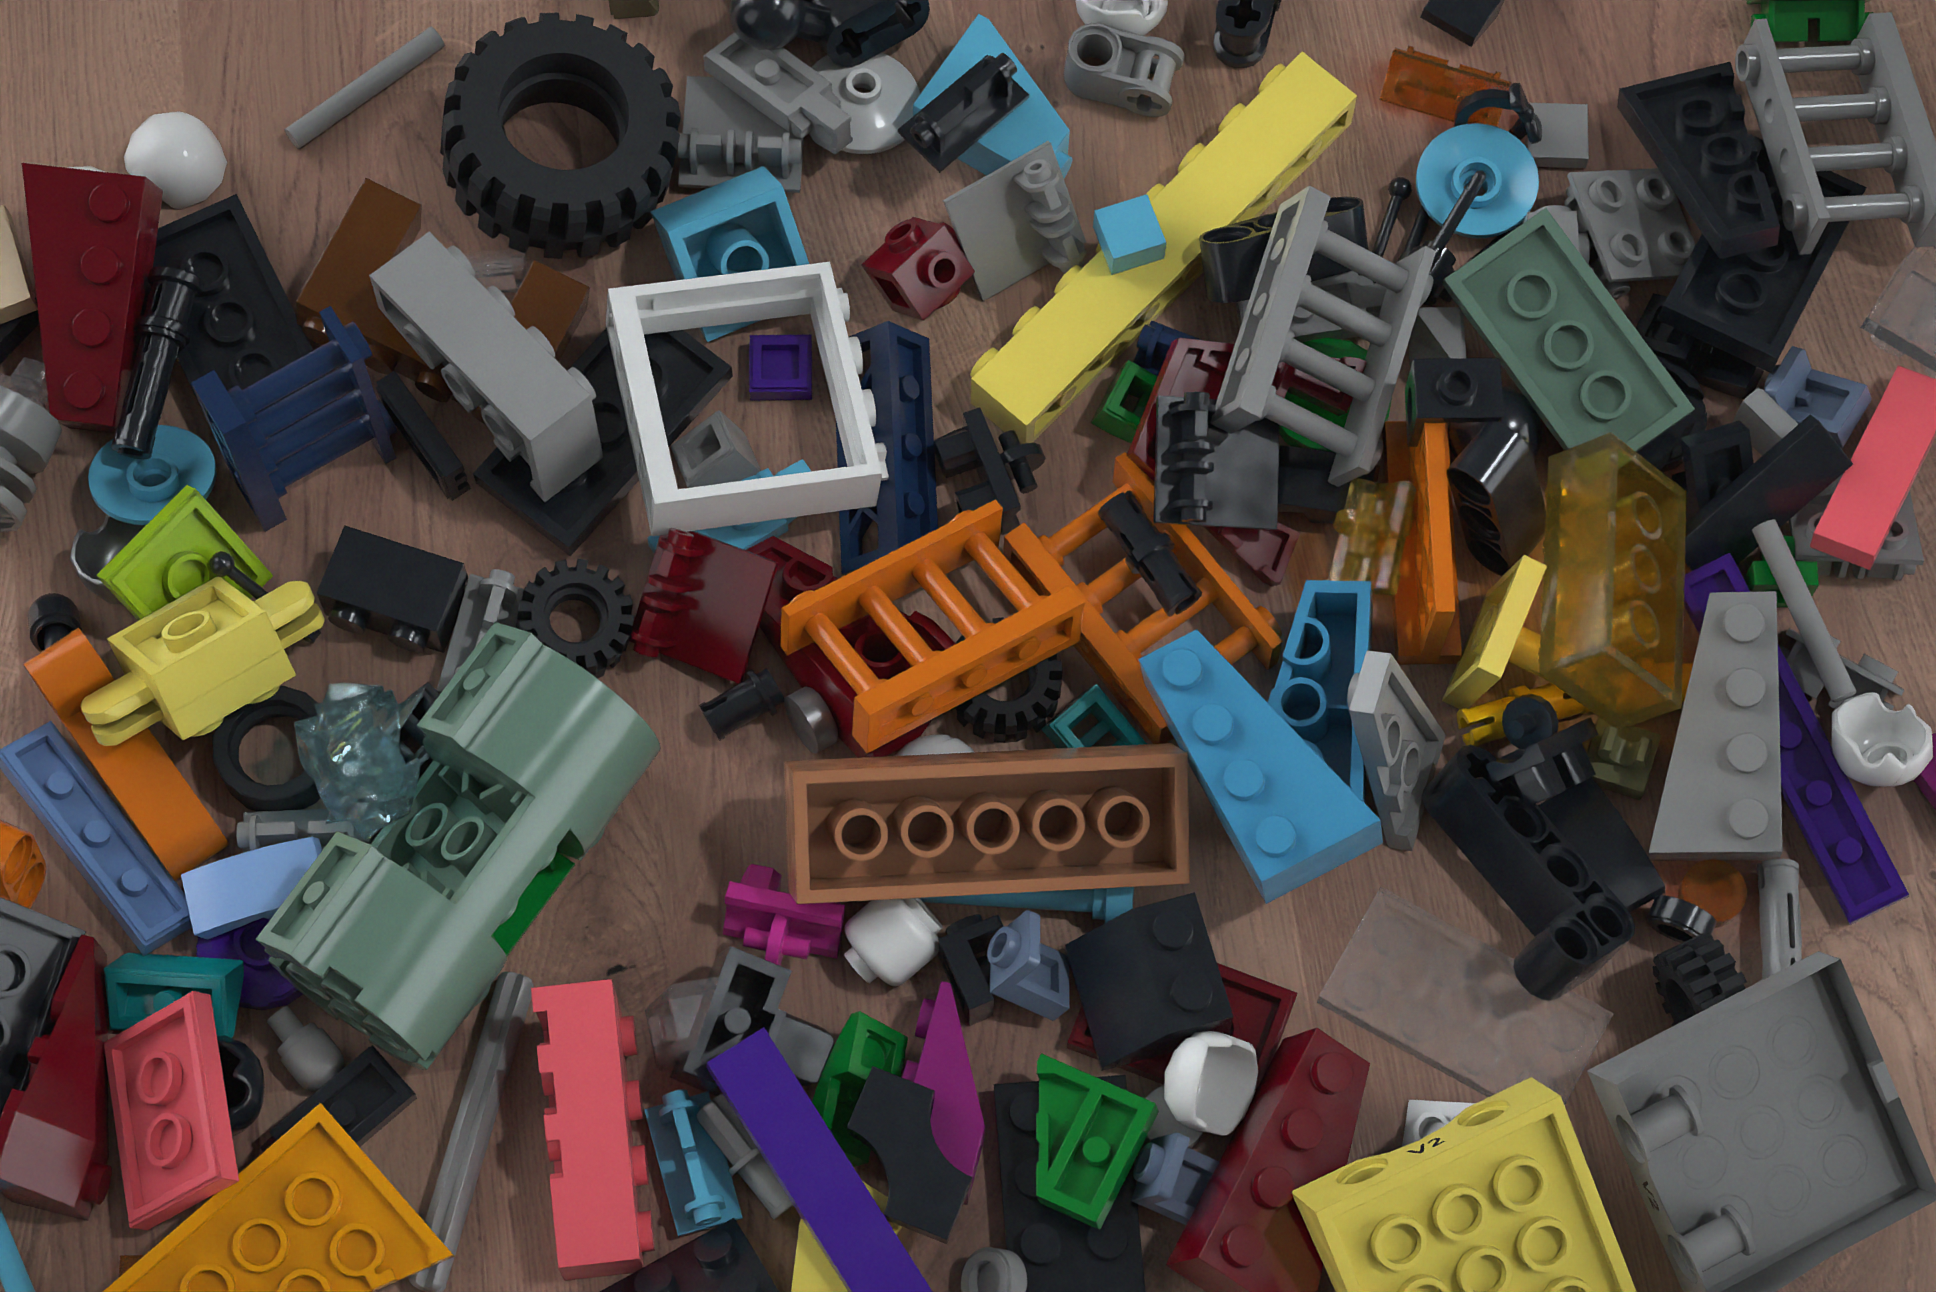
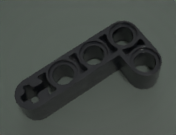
[1422,745,1635,1001]

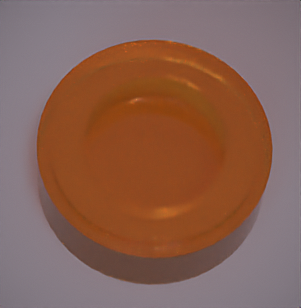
[1678,859,1747,928]

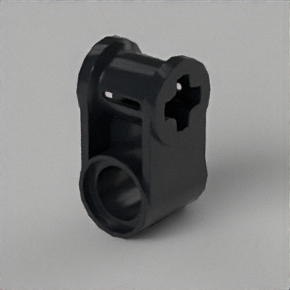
[1213,0,1282,68]

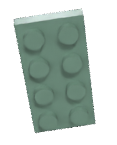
[1442,208,1695,485]

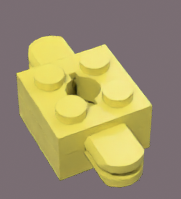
[80,576,325,746]

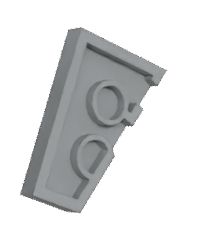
[1347,650,1446,851]

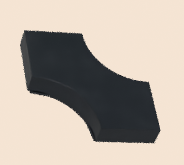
[847,1066,972,1244]

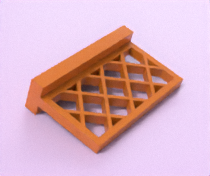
[1382,421,1462,665]

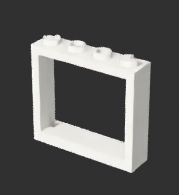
[606,262,889,536]

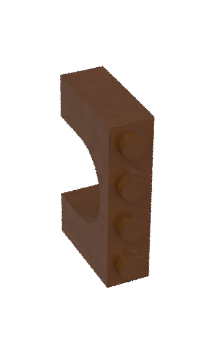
[296,178,590,425]

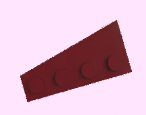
[22,163,163,434]
[1166,1028,1370,1292]

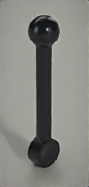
[1358,177,1412,284]
[209,551,321,644]

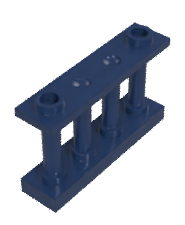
[191,306,398,532]

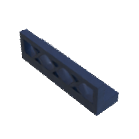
[836,321,938,575]

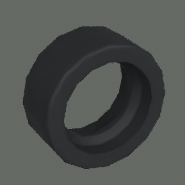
[212,686,340,811]

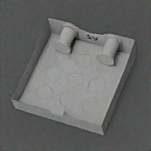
[1587,951,1936,1292]

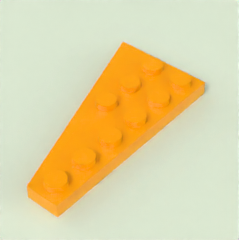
[103,1103,455,1292]

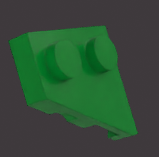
[1036,1053,1159,1230]

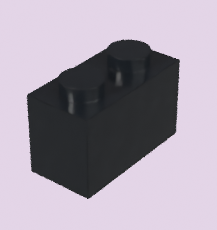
[316,525,469,653]

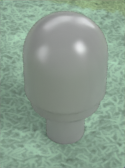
[267,1006,345,1092]

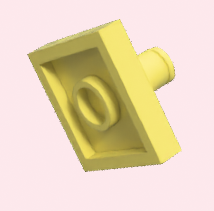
[1442,555,1573,709]

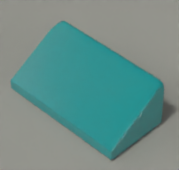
[104,953,244,1038]

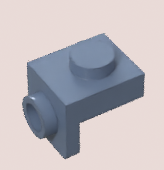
[1764,346,1872,448]
[987,910,1069,1021]
[1131,1132,1219,1225]

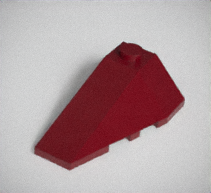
[746,536,956,758]
[0,934,112,1221]

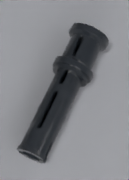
[111,266,204,460]

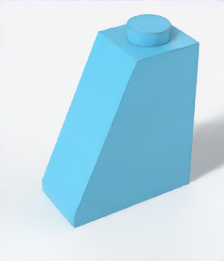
[913,14,1073,178]

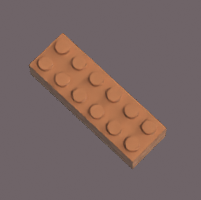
[784,743,1190,904]

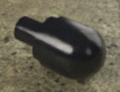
[28,593,82,652]

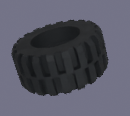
[440,12,681,259]

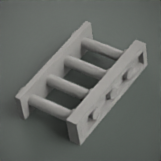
[1735,12,1936,255]
[1210,186,1436,487]

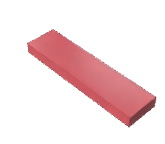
[1810,365,1936,570]

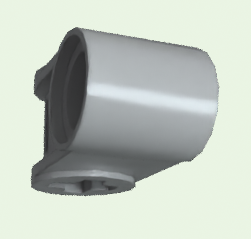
[1064,23,1185,117]

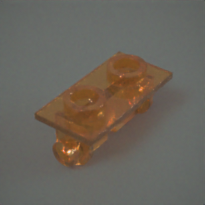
[1379,45,1511,127]

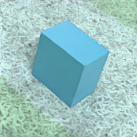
[1093,194,1166,275]

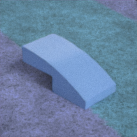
[181,836,322,940]

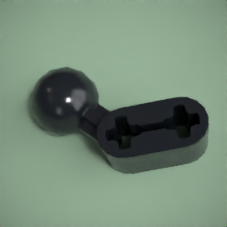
[729,0,930,67]

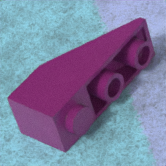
[902,981,985,1205]

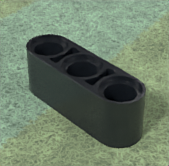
[1199,196,1368,303]
[1447,421,1550,576]

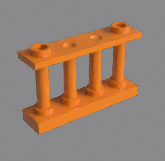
[1003,452,1283,744]
[780,499,1085,753]

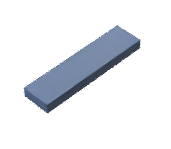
[0,721,192,956]

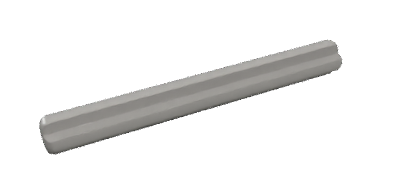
[409,972,534,1292]

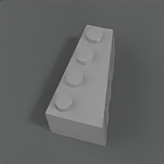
[369,231,603,502]

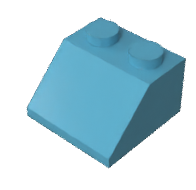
[651,166,809,342]

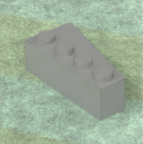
[1648,591,1783,861]

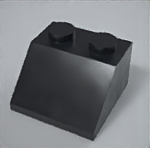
[1065,892,1234,1071]

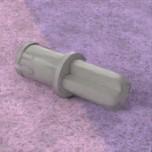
[696,1094,793,1220]

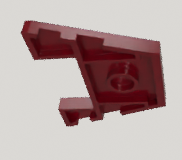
[1126,338,1367,587]

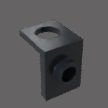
[1405,358,1504,447]

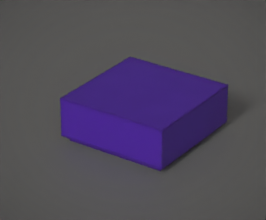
[749,334,812,401]

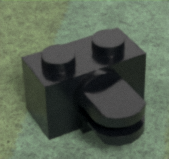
[670,946,834,1096]

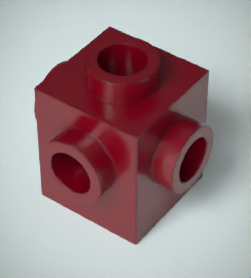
[861,217,975,321]

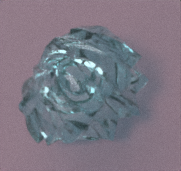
[294,683,424,840]

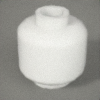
[844,898,943,986]

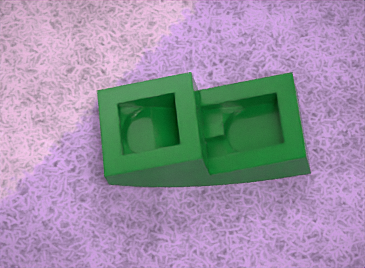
[812,1011,908,1167]

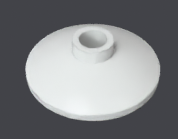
[811,52,920,154]

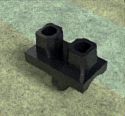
[934,407,1046,535]
[1485,694,1599,808]

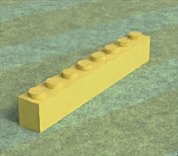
[970,51,1357,444]

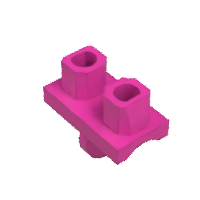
[723,864,845,966]

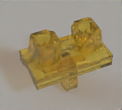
[1329,478,1417,596]

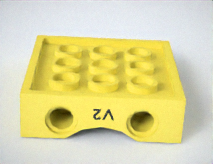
[1291,1077,1637,1292]

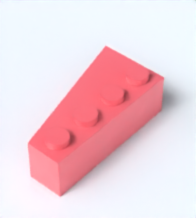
[531,979,655,1281]

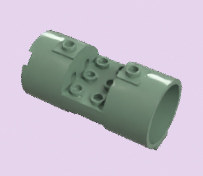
[256,622,661,1070]

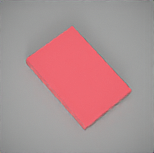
[104,991,239,1231]

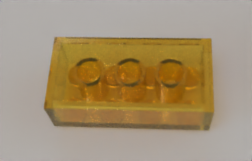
[1538,432,1686,730]

